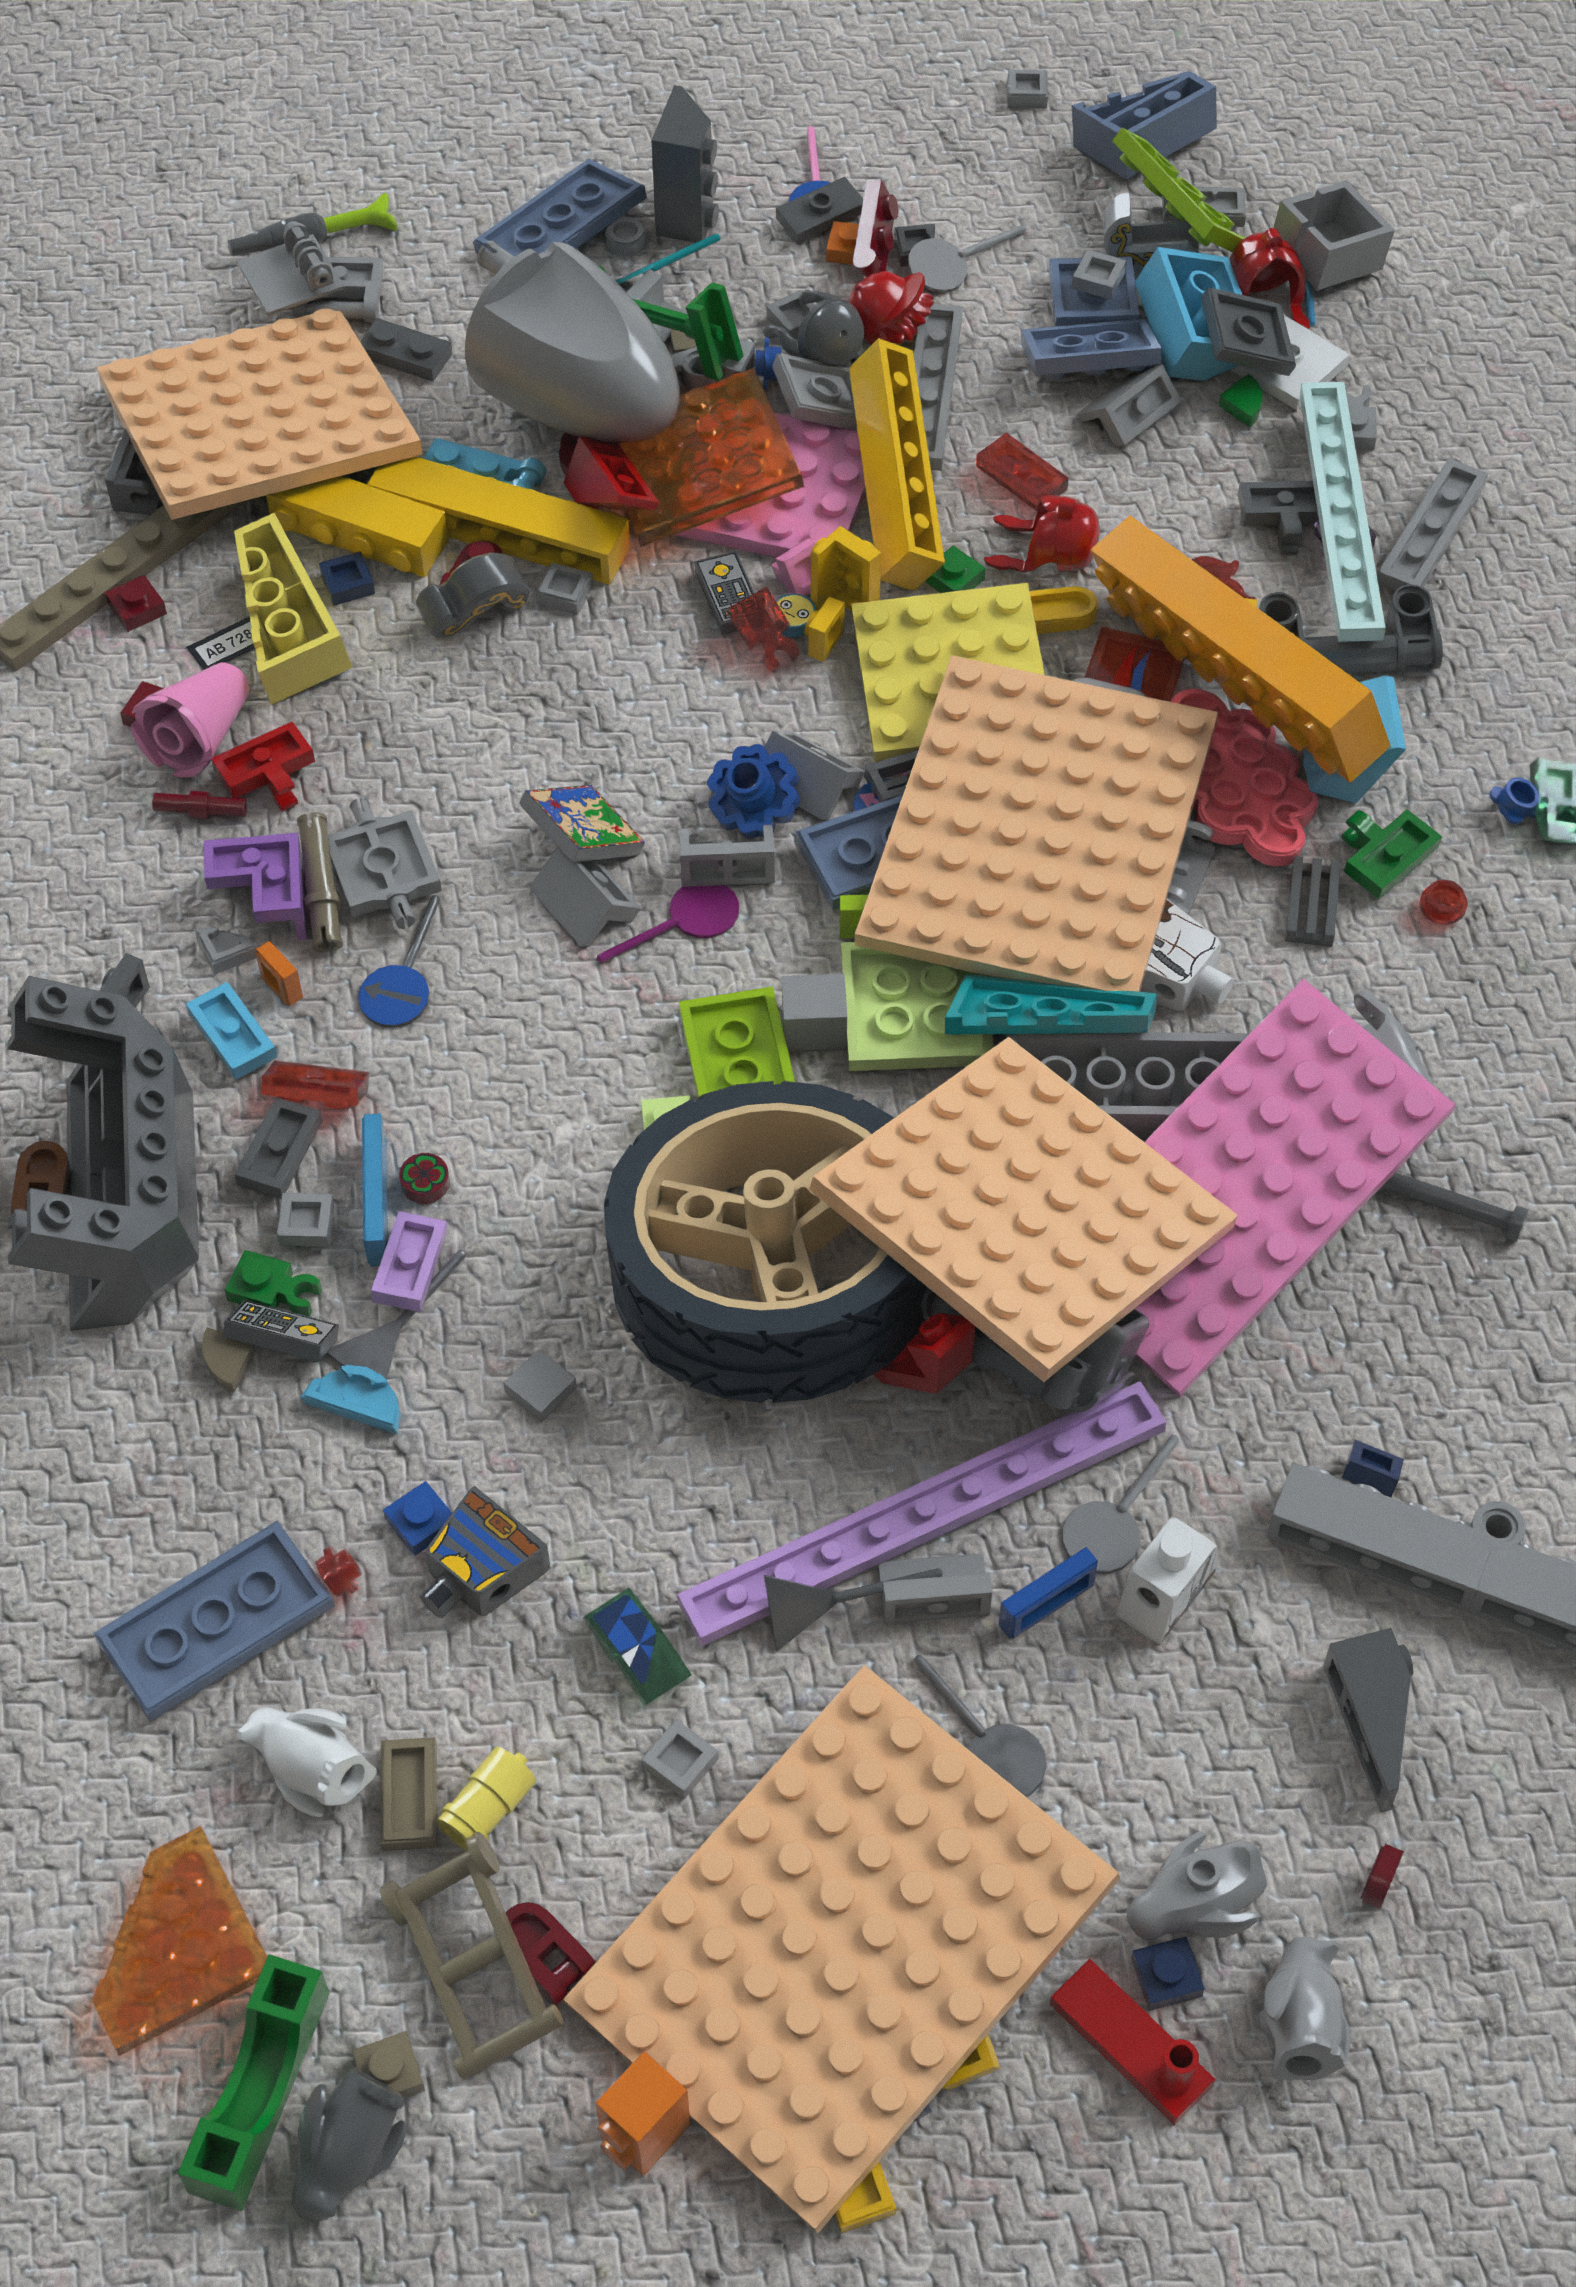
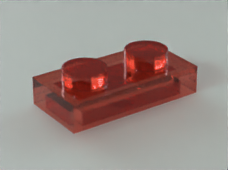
[976,432,1069,511]
[261,1060,369,1110]

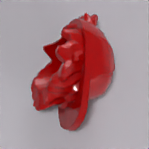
[846,271,934,345]

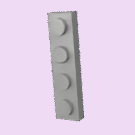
[1377,458,1488,591]

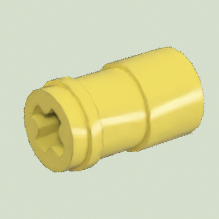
[436,1746,536,1851]

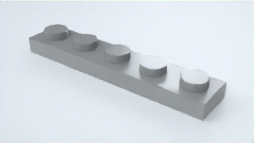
[914,304,963,471]

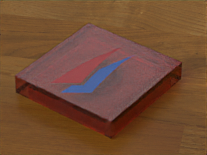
[1084,627,1186,702]

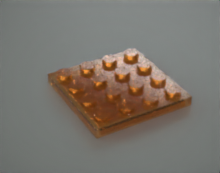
[618,368,805,547]

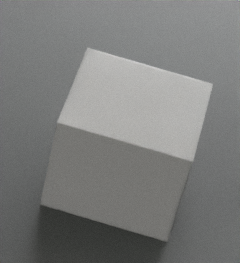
[782,973,847,1052]

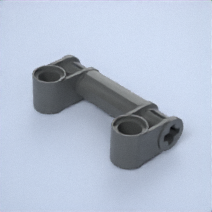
[1259,584,1443,674]

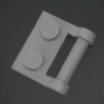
[292,257,384,324]

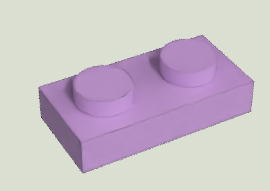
[371,1211,447,1312]

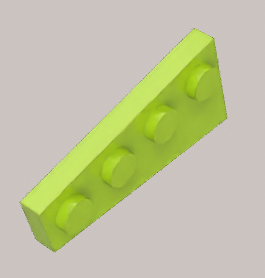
[1112,128,1246,252]

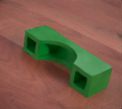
[177,1954,330,2211]

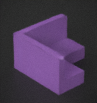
[204,833,307,940]

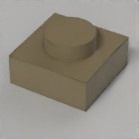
[352,2031,425,2098]

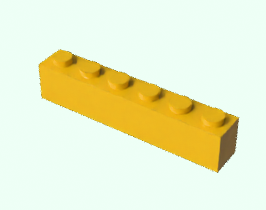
[849,338,945,591]
[367,456,630,585]

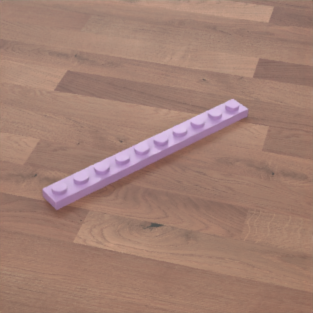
[677,1381,1167,1647]

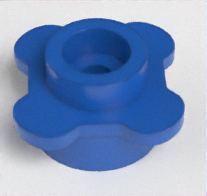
[755,337,782,389]
[1489,777,1542,825]

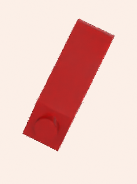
[563,436,659,510]

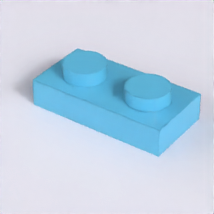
[186,982,277,1080]

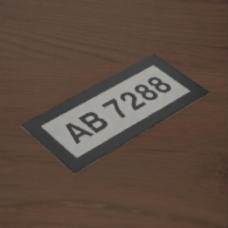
[186,616,255,670]

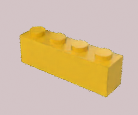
[266,476,449,577]

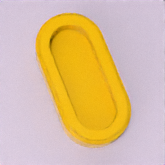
[1029,586,1099,634]

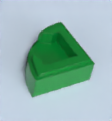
[1219,374,1262,427]

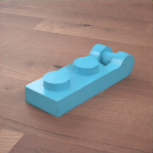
[424,438,547,490]

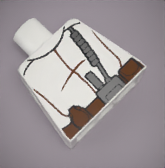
[1140,899,1234,1011]
[1116,1517,1217,1645]

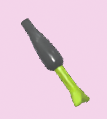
[227,192,398,256]

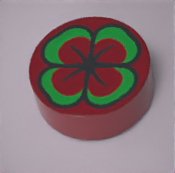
[399,1153,450,1204]

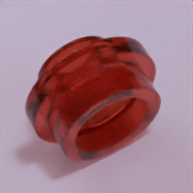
[1419,880,1468,925]
[315,1545,362,1597]

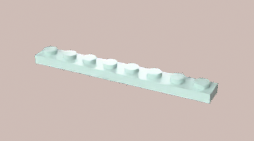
[1300,382,1385,642]

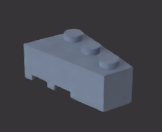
[1072,71,1217,179]

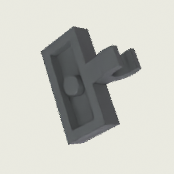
[1238,481,1320,554]

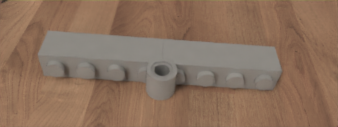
[1266,1462,1576,1653]

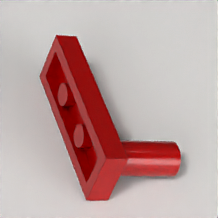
[1049,1959,1216,2126]

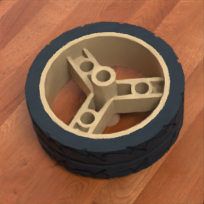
[604,1081,929,1403]

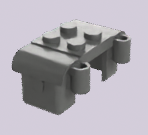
[921,1289,1149,1412]

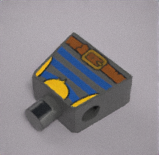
[420,1485,550,1618]

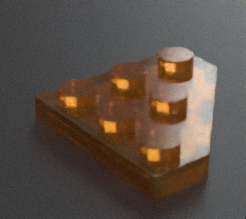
[92,1826,267,2056]

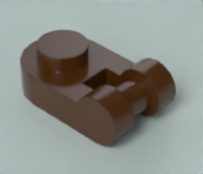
[11,1141,71,1215]

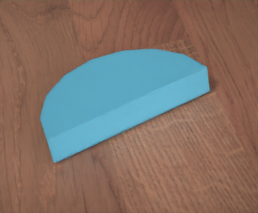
[300,1365,401,1434]

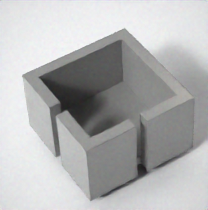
[1273,181,1395,290]

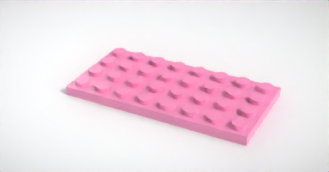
[1135,978,1455,1397]

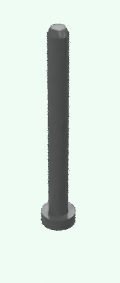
[1381,1172,1529,1242]

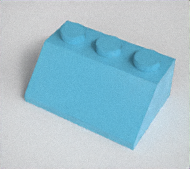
[1135,247,1242,381]

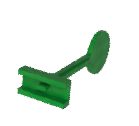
[595,263,744,381]

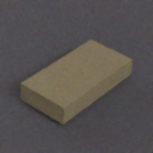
[380,1737,438,1851]

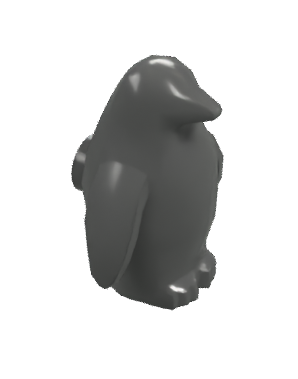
[292,2067,407,2222]

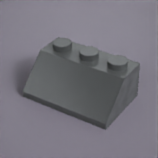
[651,85,719,243]

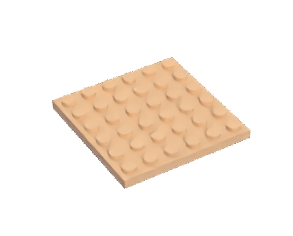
[97,309,423,520]
[809,1037,1238,1382]

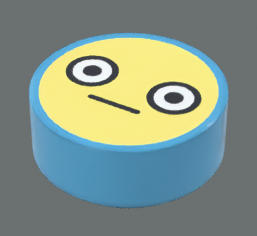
[771,594,816,638]

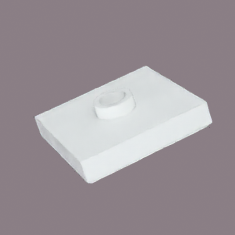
[1230,314,1350,410]

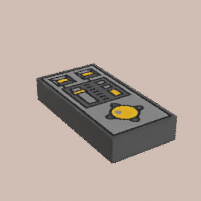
[694,551,764,635]
[223,1299,339,1362]

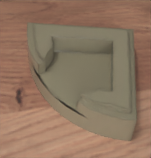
[202,1327,256,1393]

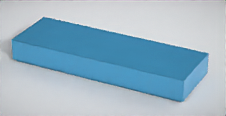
[362,1113,388,1267]

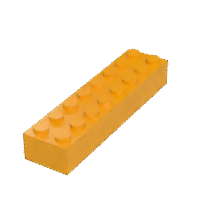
[1091,515,1391,783]

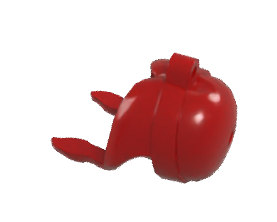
[1229,228,1310,330]
[984,495,1100,573]

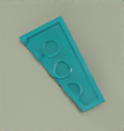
[945,974,1157,1035]

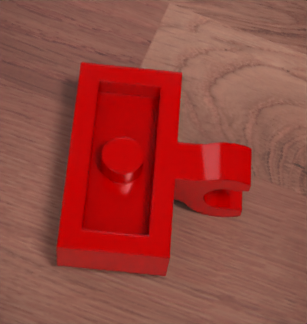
[211,721,315,811]

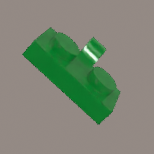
[1341,809,1442,900]

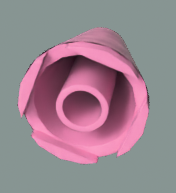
[131,662,250,778]

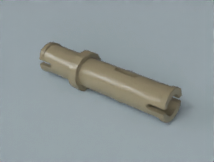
[297,812,343,952]

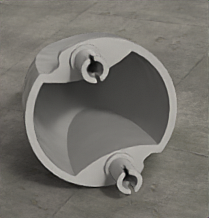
[465,241,679,444]

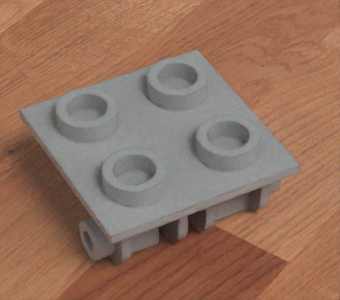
[236,221,345,316]

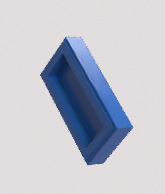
[998,1547,1098,1639]

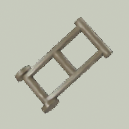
[380,1832,564,2080]

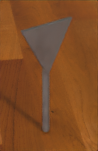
[326,1249,466,1380]

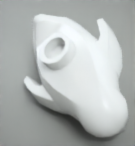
[237,1708,377,1817]

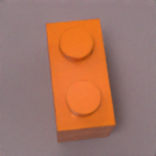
[595,2051,691,2177]

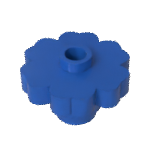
[707,744,801,839]

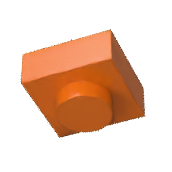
[826,221,859,265]

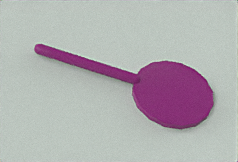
[597,885,739,963]

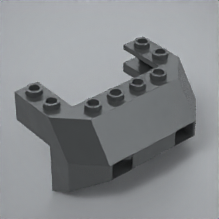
[7,976,199,1331]

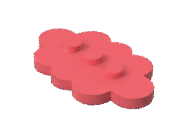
[1171,689,1318,867]

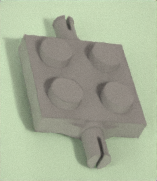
[328,797,442,929]

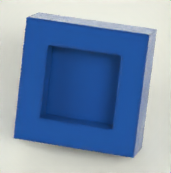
[383,1481,452,1556]

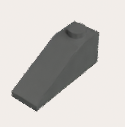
[1323,1628,1413,1812]

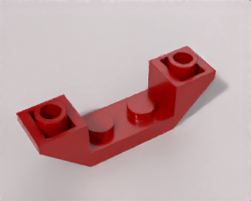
[873,1313,975,1394]

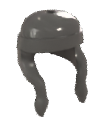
[763,290,864,367]

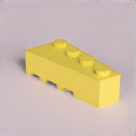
[234,513,353,705]

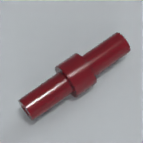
[152,790,247,819]

